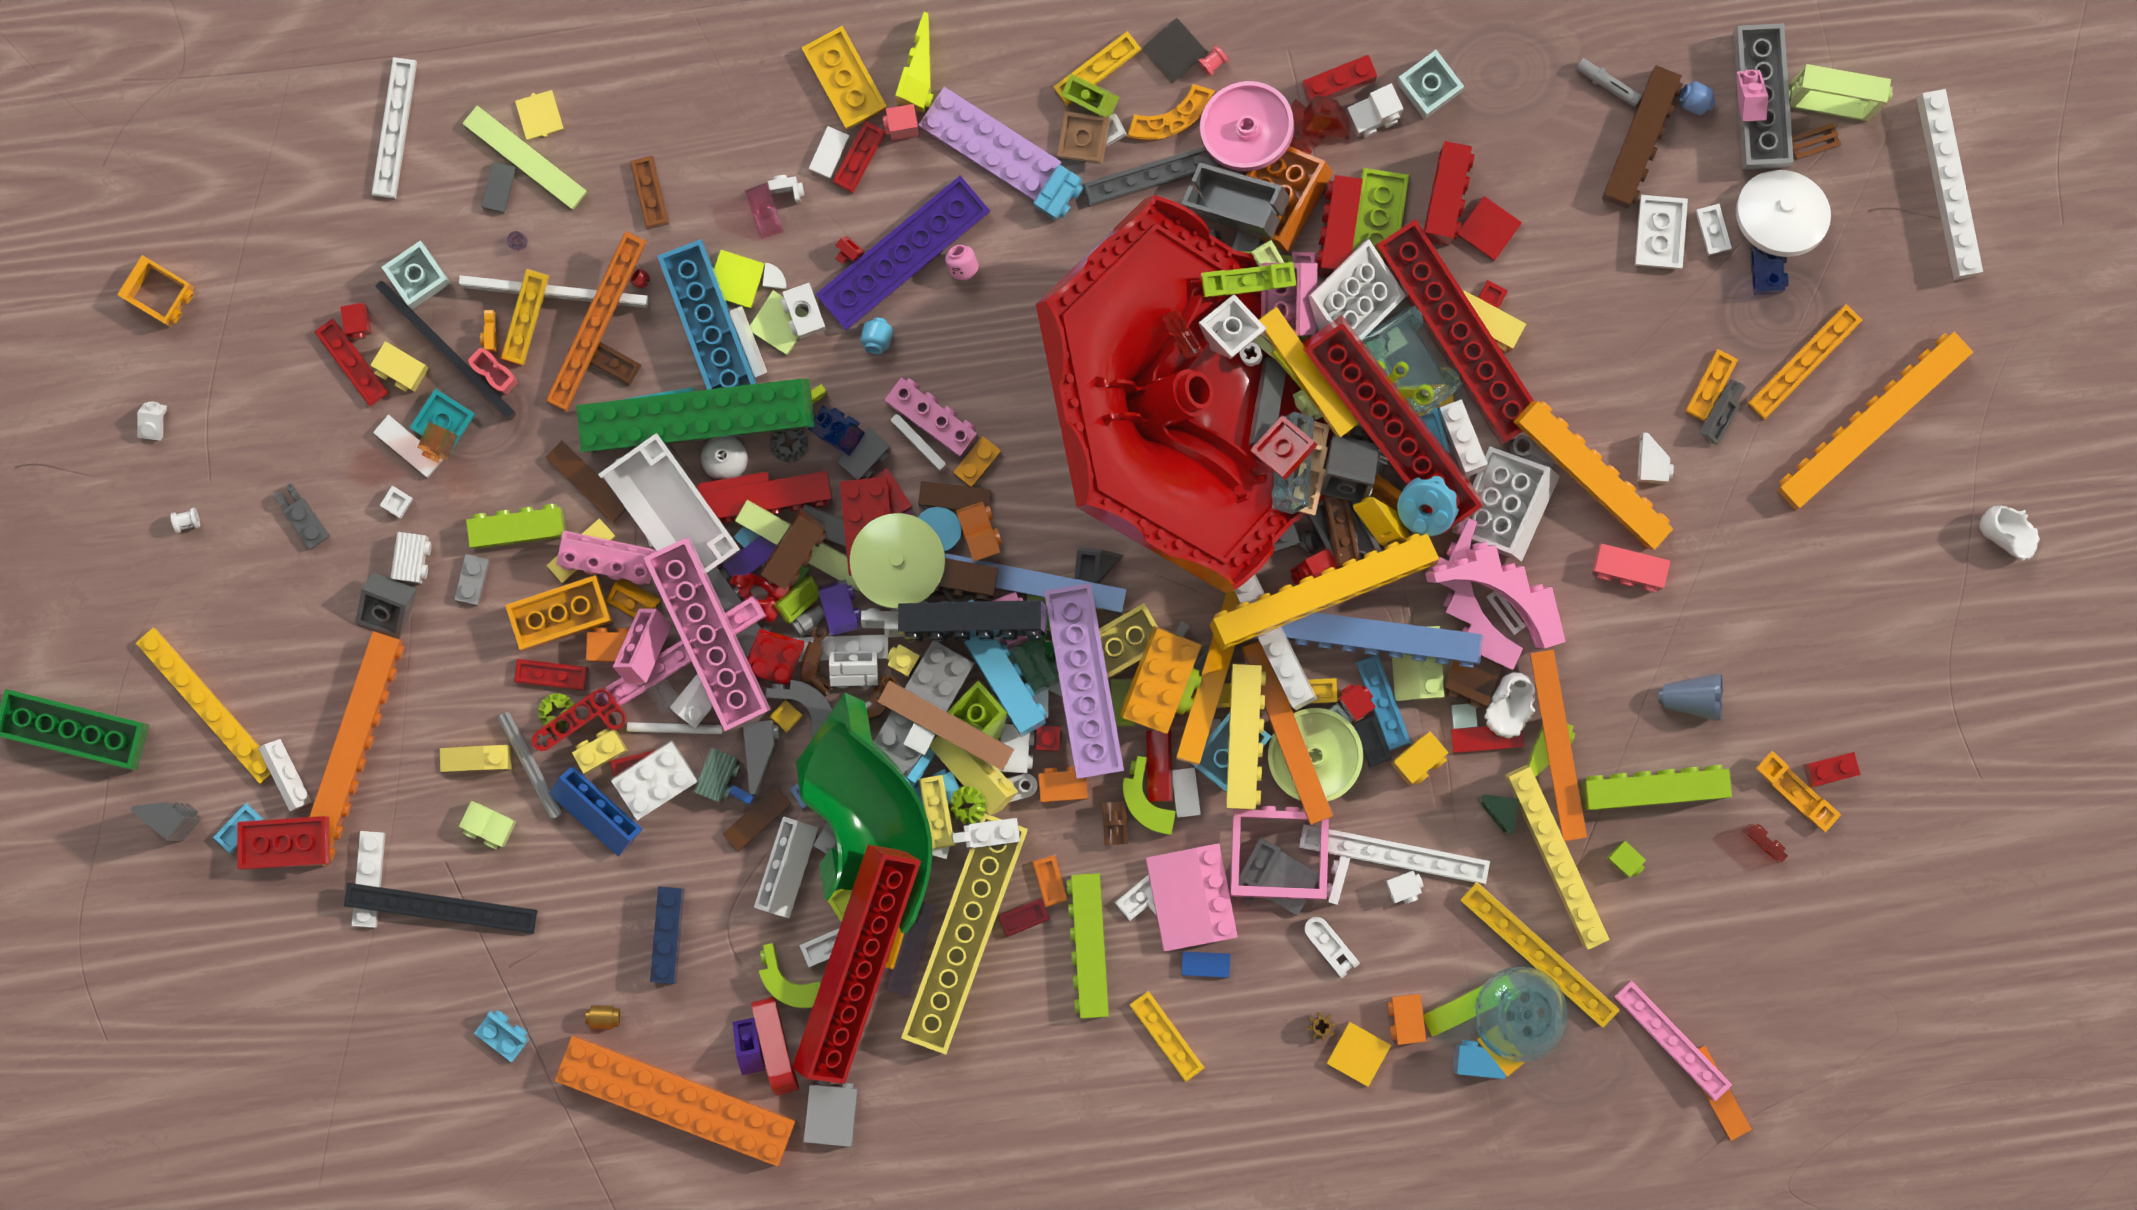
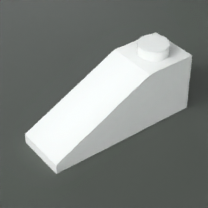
[670,673,713,728]

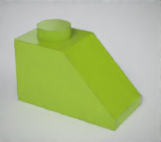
[1061,74,1120,117]

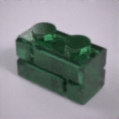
[1010,640,1059,695]

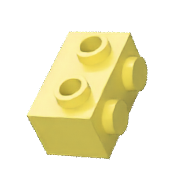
[572,728,628,774]

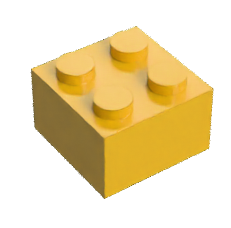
[1390,731,1448,785]

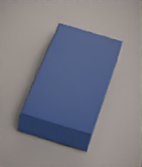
[1181,951,1230,978]

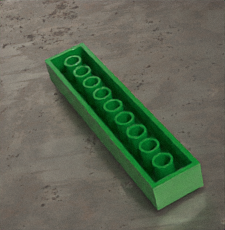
[576,378,815,453]

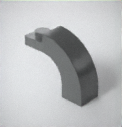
[766,680,832,739]

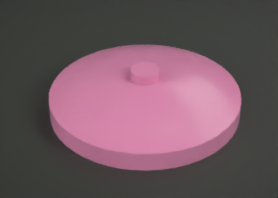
[1200,81,1294,171]

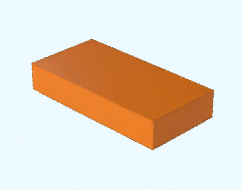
[1032,855,1068,907]

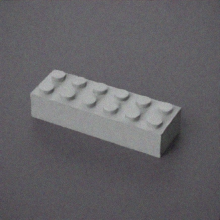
[1733,23,1794,170]

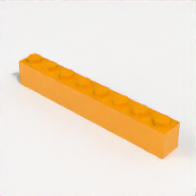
[1514,401,1673,550]

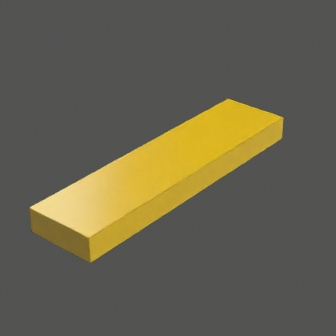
[1053,31,1142,107]
[501,269,550,365]
[1130,991,1204,1082]

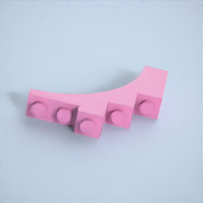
[1427,518,1523,670]
[1425,541,1566,648]

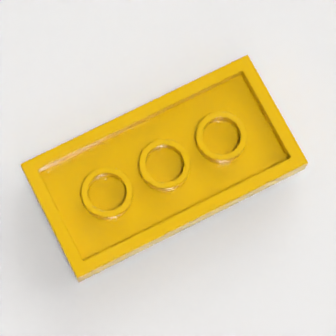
[801,26,887,130]

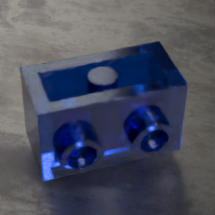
[1750,245,1789,295]
[807,406,865,456]

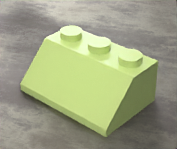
[1392,626,1444,701]

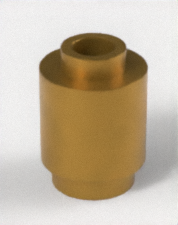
[585,1005,621,1029]

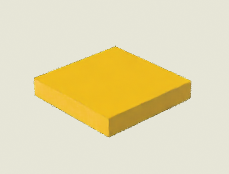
[1326,1022,1391,1087]

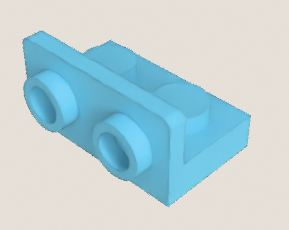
[474,1010,530,1062]

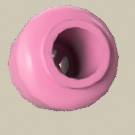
[945,245,979,280]

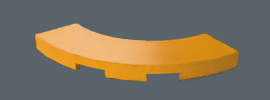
[1127,84,1215,141]

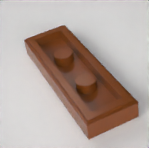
[630,156,669,230]

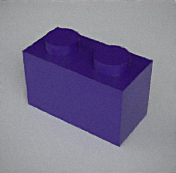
[818,579,861,636]

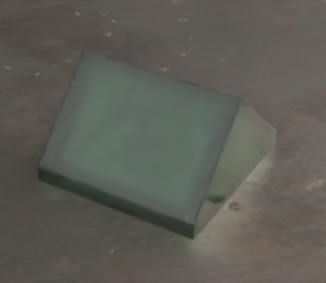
[1477,794,1519,836]

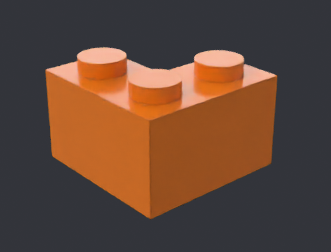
[956,501,1003,561]

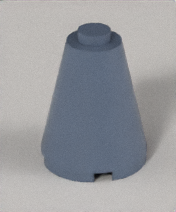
[1658,674,1723,721]

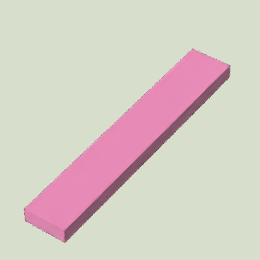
[1614,980,1732,1102]

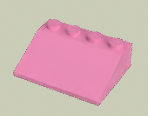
[1145,844,1238,952]

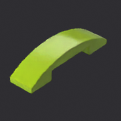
[1201,262,1296,297]
[1423,973,1517,1037]

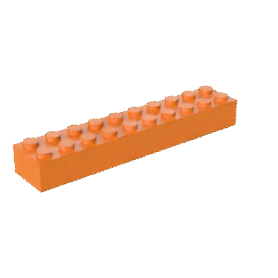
[555,1035,797,1166]

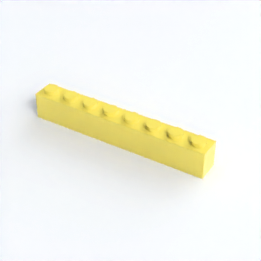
[1505,765,1610,950]

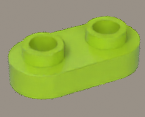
[1176,668,1202,715]

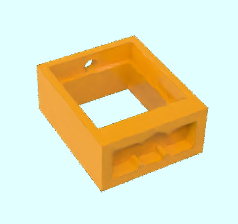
[117,255,195,327]

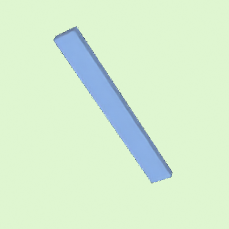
[945,553,1127,613]

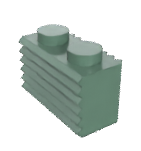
[693,748,741,803]

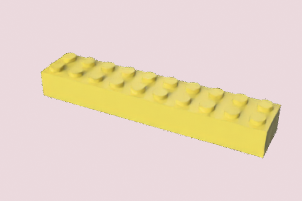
[901,814,1028,1054]

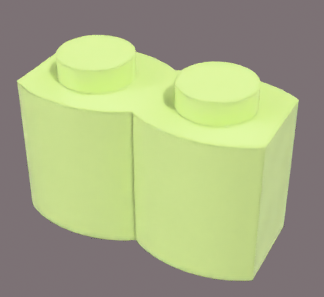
[459,801,517,849]

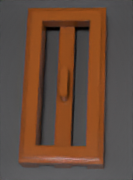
[1792,123,1842,160]

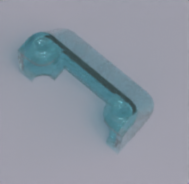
[1362,305,1463,416]

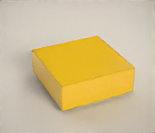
[770,699,803,733]

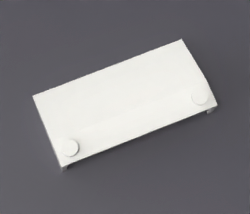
[598,433,740,573]

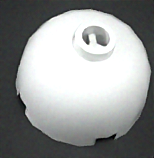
[701,436,748,480]

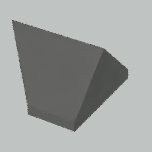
[1074,547,1124,584]

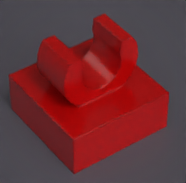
[835,236,865,265]

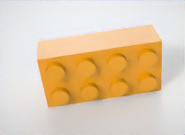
[505,575,613,652]
[1120,626,1201,734]

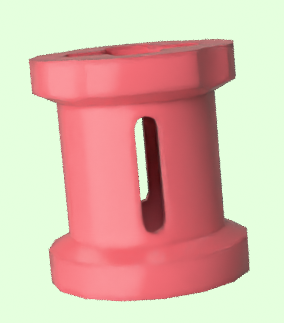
[1198,45,1229,76]

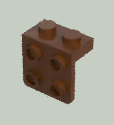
[1444,655,1503,709]

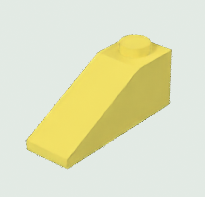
[1463,291,1526,352]
[440,745,512,772]

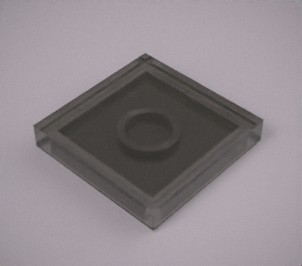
[1142,17,1208,84]

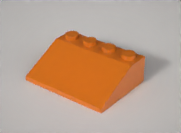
[1246,146,1333,253]

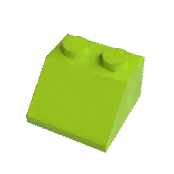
[948,680,1008,740]

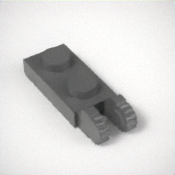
[274,483,330,550]
[1230,837,1281,906]

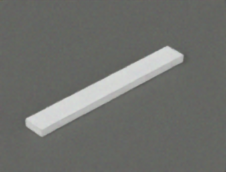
[459,275,649,308]
[1299,824,1490,885]

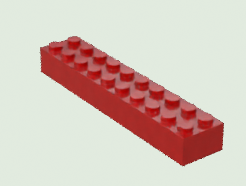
[1375,219,1534,445]
[1303,315,1483,533]
[792,844,921,1084]

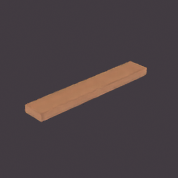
[878,681,1015,771]

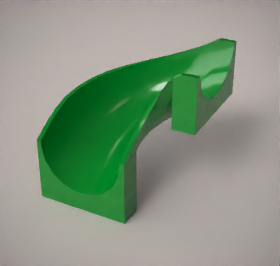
[796,693,933,934]

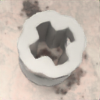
[1240,342,1263,367]
[171,508,200,533]

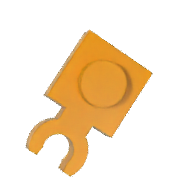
[480,310,497,353]

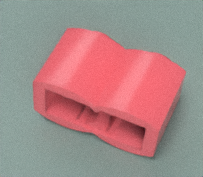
[468,348,518,395]

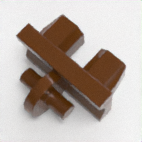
[1102,801,1128,845]

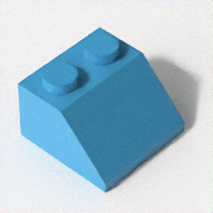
[1453,1040,1506,1079]

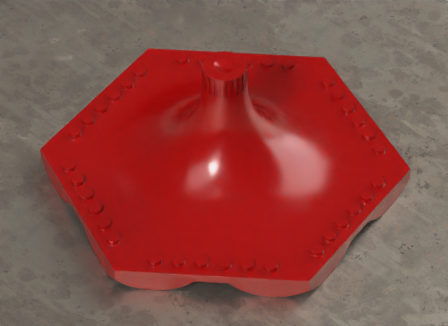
[1035,195,1335,593]

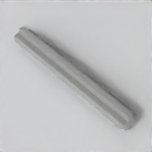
[498,712,562,819]

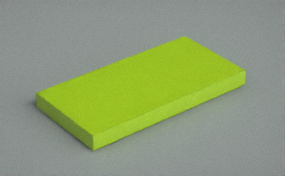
[1352,168,1409,253]

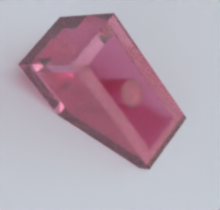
[745,183,784,239]

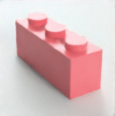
[1592,543,1670,593]

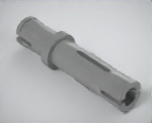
[1576,58,1642,107]

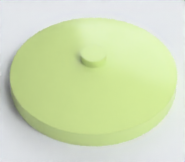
[850,513,945,609]
[1268,708,1363,802]

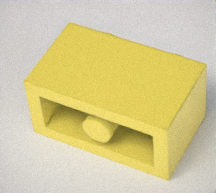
[371,341,429,392]

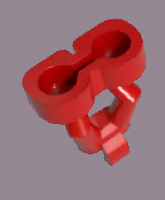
[731,573,790,623]

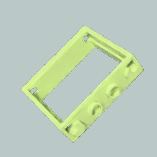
[1789,64,1893,122]

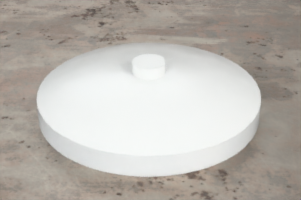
[1736,170,1831,257]

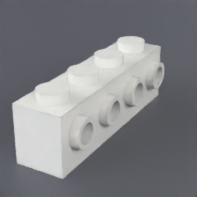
[754,817,818,918]

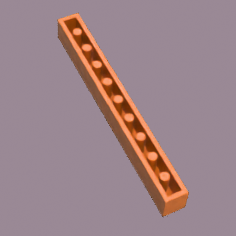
[310,631,405,866]

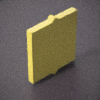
[515,90,564,140]

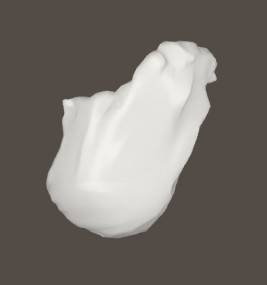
[1979,505,2040,561]
[1484,672,1536,738]

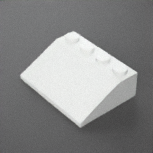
[1309,239,1406,340]
[1452,447,1560,562]

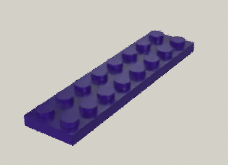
[816,175,990,331]

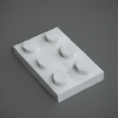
[1634,195,1688,270]

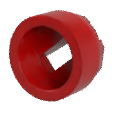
[630,267,650,288]

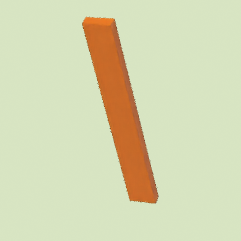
[546,231,647,411]
[1242,641,1333,825]
[1530,649,1587,841]

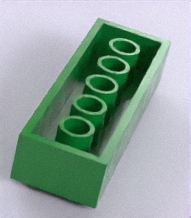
[0,689,150,770]

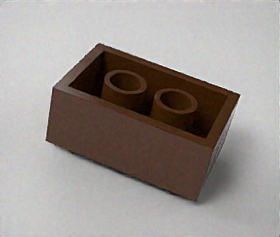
[761,508,826,590]

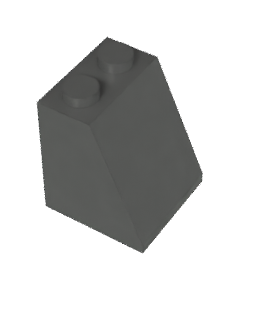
[1320,434,1379,503]

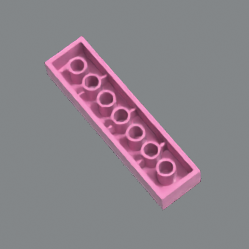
[644,537,771,731]

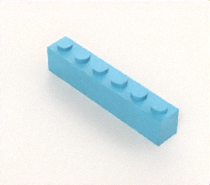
[963,599,1047,738]

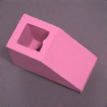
[1736,70,1768,121]

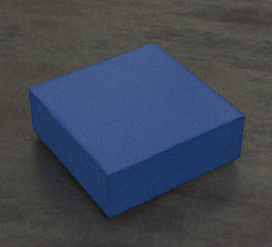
[729,785,755,805]

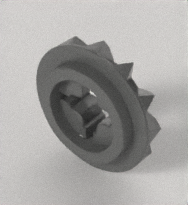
[770,429,808,462]

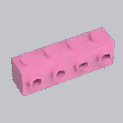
[885,377,977,458]
[556,530,656,585]

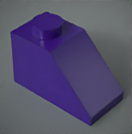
[732,1018,765,1075]

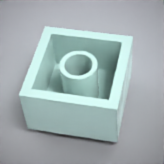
[1396,50,1464,120]
[382,240,451,310]

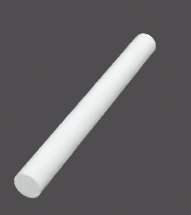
[627,722,722,734]

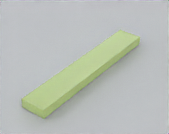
[462,106,587,210]
[735,500,859,591]

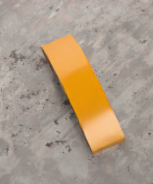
[1756,751,1841,832]

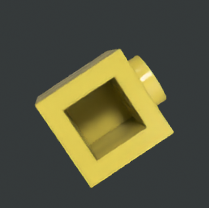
[886,644,921,678]

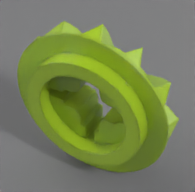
[538,693,574,731]
[949,786,986,824]

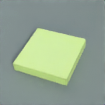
[750,290,808,356]

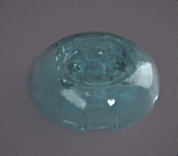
[1475,966,1568,1062]

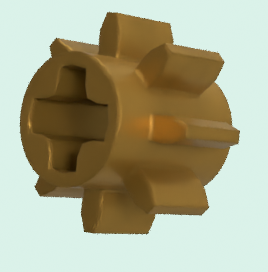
[1306,1012,1336,1041]

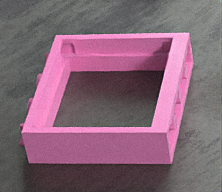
[1229,806,1329,900]

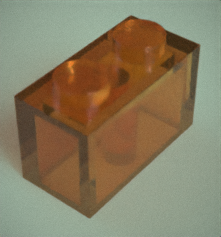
[417,422,458,463]

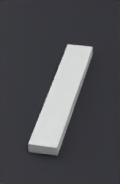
[372,57,417,199]

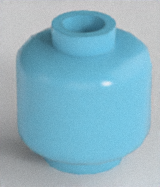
[860,317,893,354]

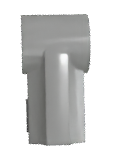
[1509,435,1555,468]

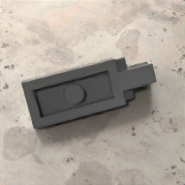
[1699,379,1746,445]

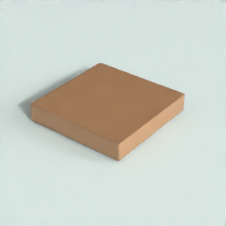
[1056,111,1111,165]

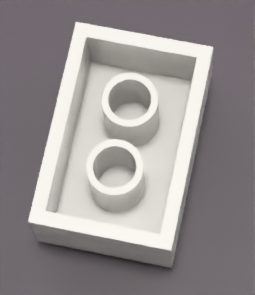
[611,740,698,820]

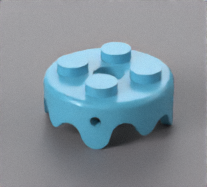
[1397,476,1459,536]

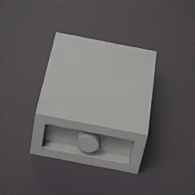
[804,1080,858,1147]

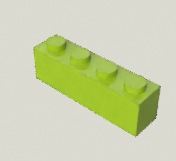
[466,504,566,550]

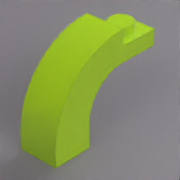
[1123,756,1176,835]
[759,943,821,1008]

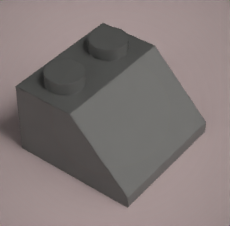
[355,572,417,639]

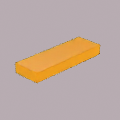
[1684,349,1738,422]

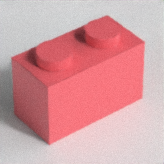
[883,104,919,141]

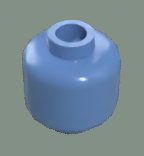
[1679,81,1716,116]

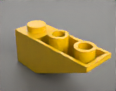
[1353,497,1410,547]

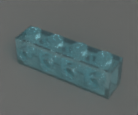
[1272,412,1314,514]

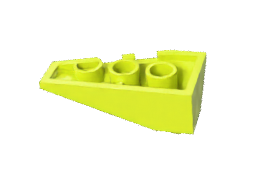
[895,12,934,113]

